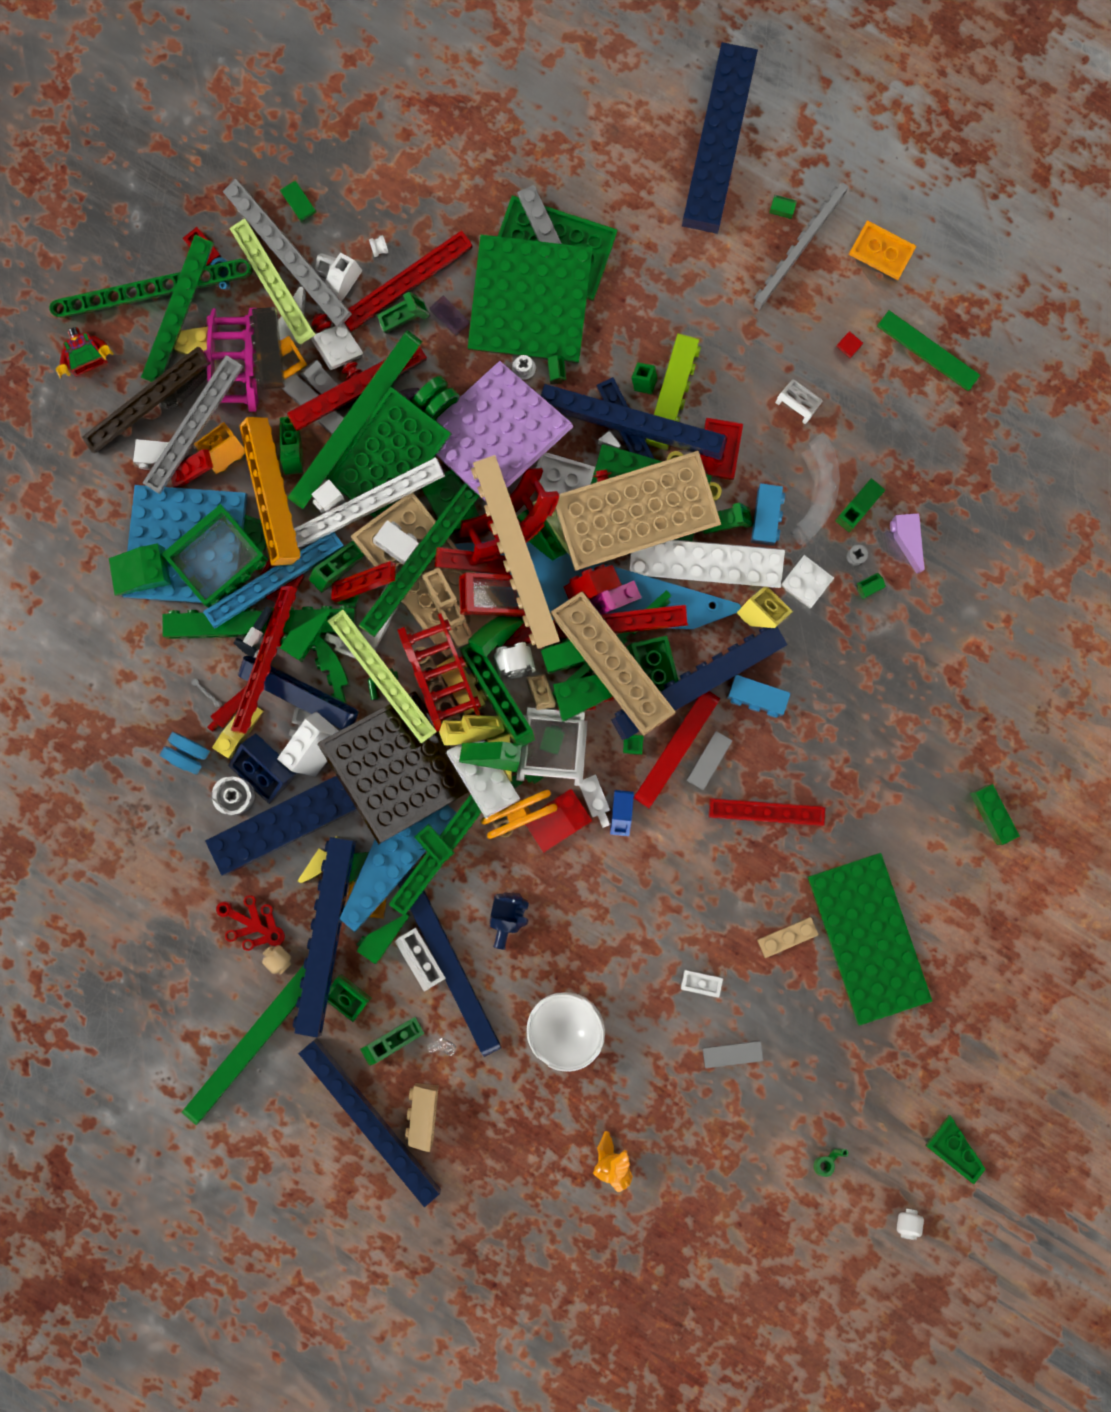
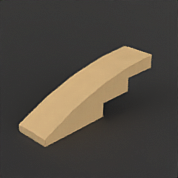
[422,568,473,648]

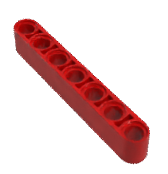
[633,691,721,809]

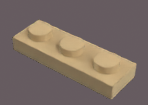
[757,917,818,958]

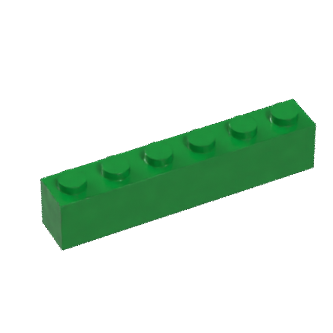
[460,644,535,747]

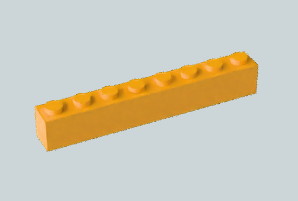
[239,417,300,565]

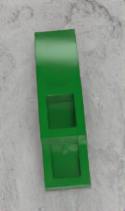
[312,636,350,704]

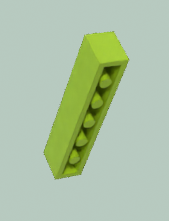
[646,333,701,451]

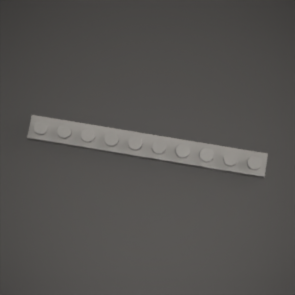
[223,178,352,327]

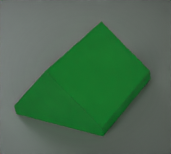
[328,974,372,1022]

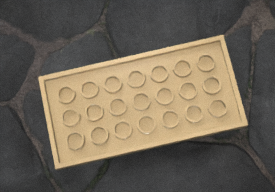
[555,451,721,571]
[351,493,503,658]

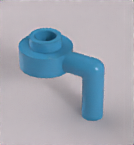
[211,257,231,290]

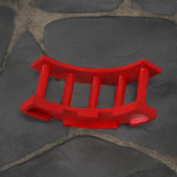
[459,468,560,564]
[397,613,481,732]

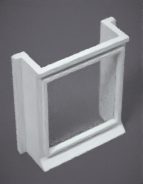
[516,707,588,786]

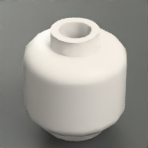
[897,1209,924,1240]

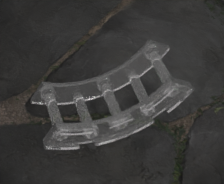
[791,432,840,548]

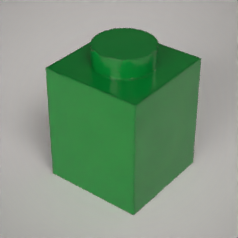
[631,362,658,394]

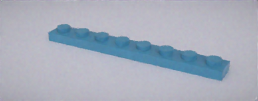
[203,532,344,629]

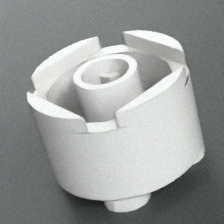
[493,642,536,680]
[212,776,256,816]

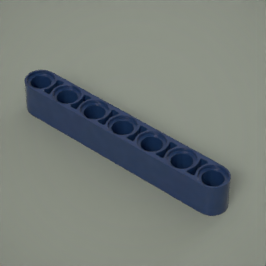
[238,656,359,729]

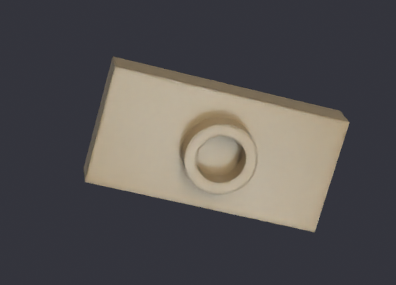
[526,674,556,710]

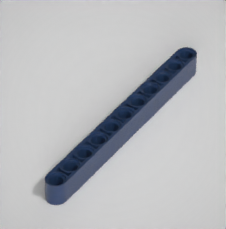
[398,868,502,1057]

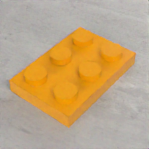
[848,220,917,280]

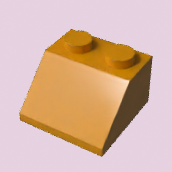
[194,422,245,474]

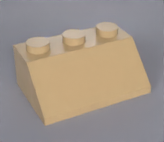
[405,1083,439,1152]

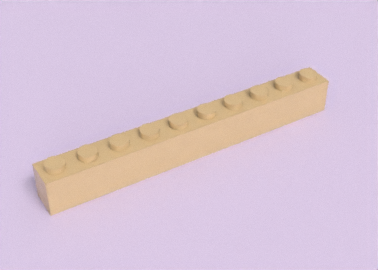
[471,455,560,649]

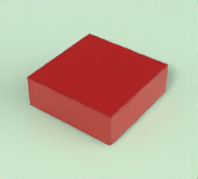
[836,331,863,358]

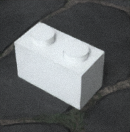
[311,480,346,514]
[373,520,419,565]

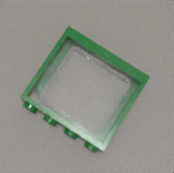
[162,504,268,608]

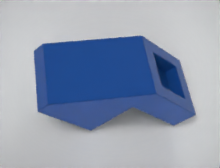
[610,790,634,836]

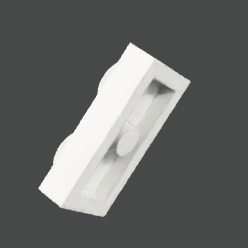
[680,970,723,998]

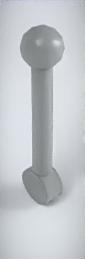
[191,678,222,708]

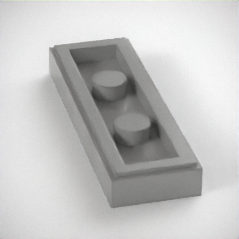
[686,731,732,790]
[702,1041,763,1068]

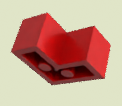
[563,564,622,601]

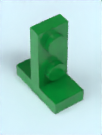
[377,291,430,333]
[703,503,753,535]

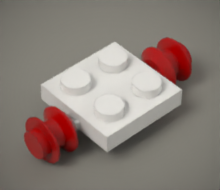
[311,313,363,380]

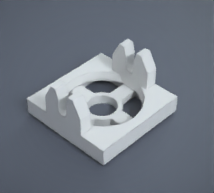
[775,379,823,424]

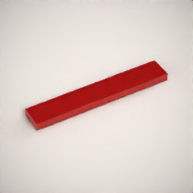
[708,798,826,826]

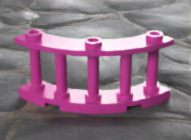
[204,308,259,412]

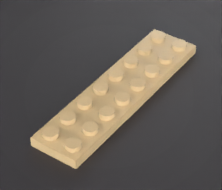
[550,592,676,736]

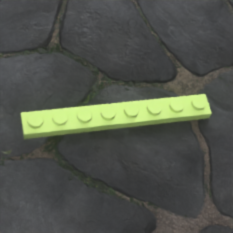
[229,218,316,345]
[328,610,437,744]

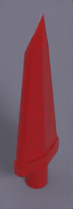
[207,686,246,732]

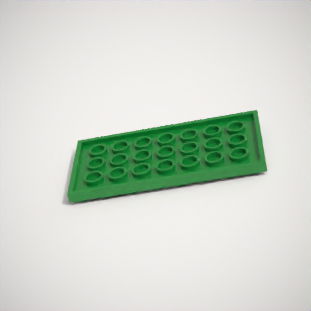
[807,853,932,1026]

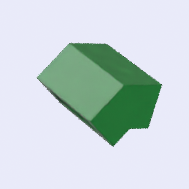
[769,194,797,219]
[548,355,566,384]
[857,573,886,599]

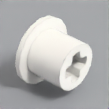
[512,355,536,380]

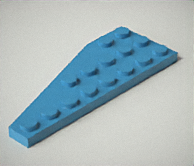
[340,805,457,932]

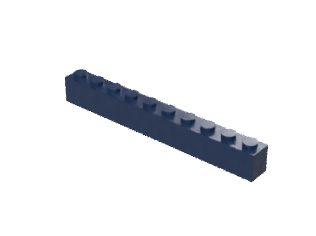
[541,384,727,460]
[611,626,788,740]
[293,837,357,1038]
[298,1038,441,1208]

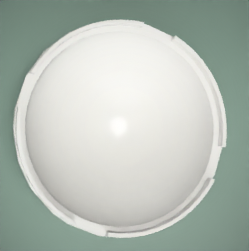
[527,992,605,1072]

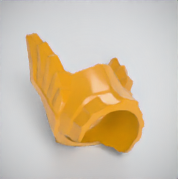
[593,1131,633,1192]

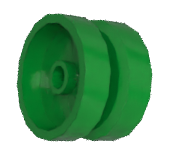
[412,376,460,421]

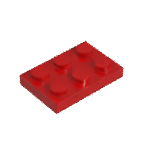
[700,417,743,480]

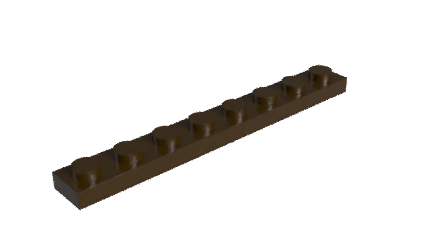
[82,347,211,453]

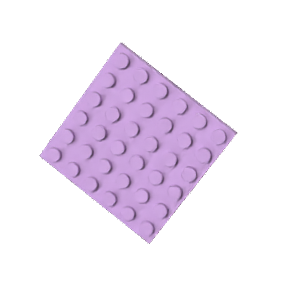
[436,361,573,502]

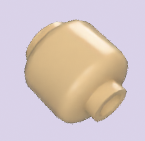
[262,945,291,974]

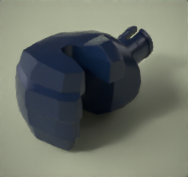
[490,892,529,950]

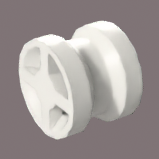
[369,235,389,257]

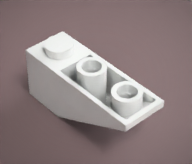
[317,252,362,313]

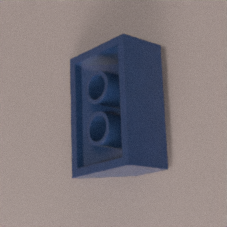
[228,733,296,804]

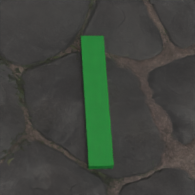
[877,310,980,391]

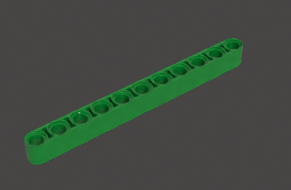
[49,259,253,318]
[287,330,423,509]
[181,965,306,1125]

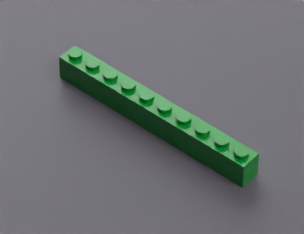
[162,605,357,639]

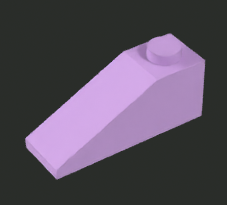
[890,514,925,573]

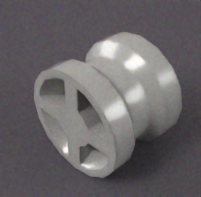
[847,545,868,566]

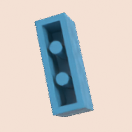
[751,483,785,546]
[727,675,791,718]

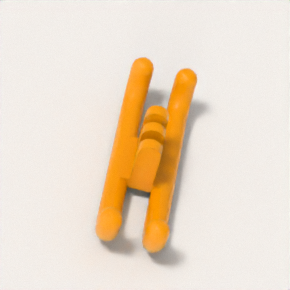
[480,790,557,839]

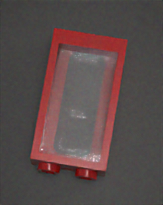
[459,572,526,617]

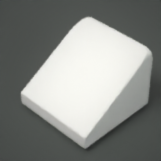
[314,253,336,278]
[598,432,621,449]

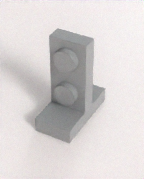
[299,360,338,395]

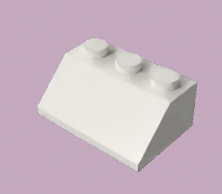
[277,712,339,777]

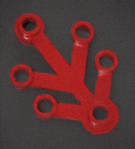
[216,895,285,951]

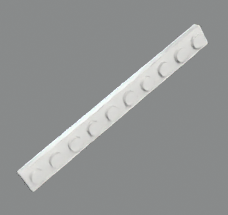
[294,458,445,549]

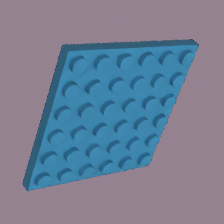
[122,485,248,604]

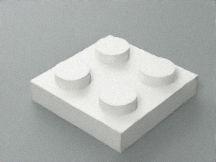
[781,555,834,608]

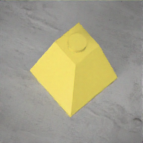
[737,587,793,628]

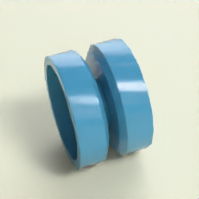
[159,731,210,775]

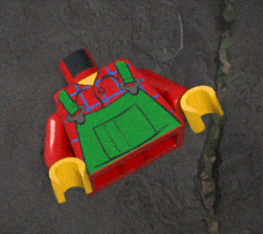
[56,327,114,378]

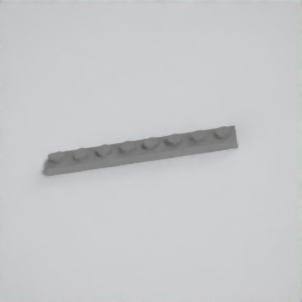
[754,182,849,310]
[143,355,243,494]

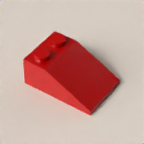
[525,789,592,853]

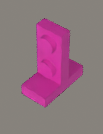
[590,581,642,615]

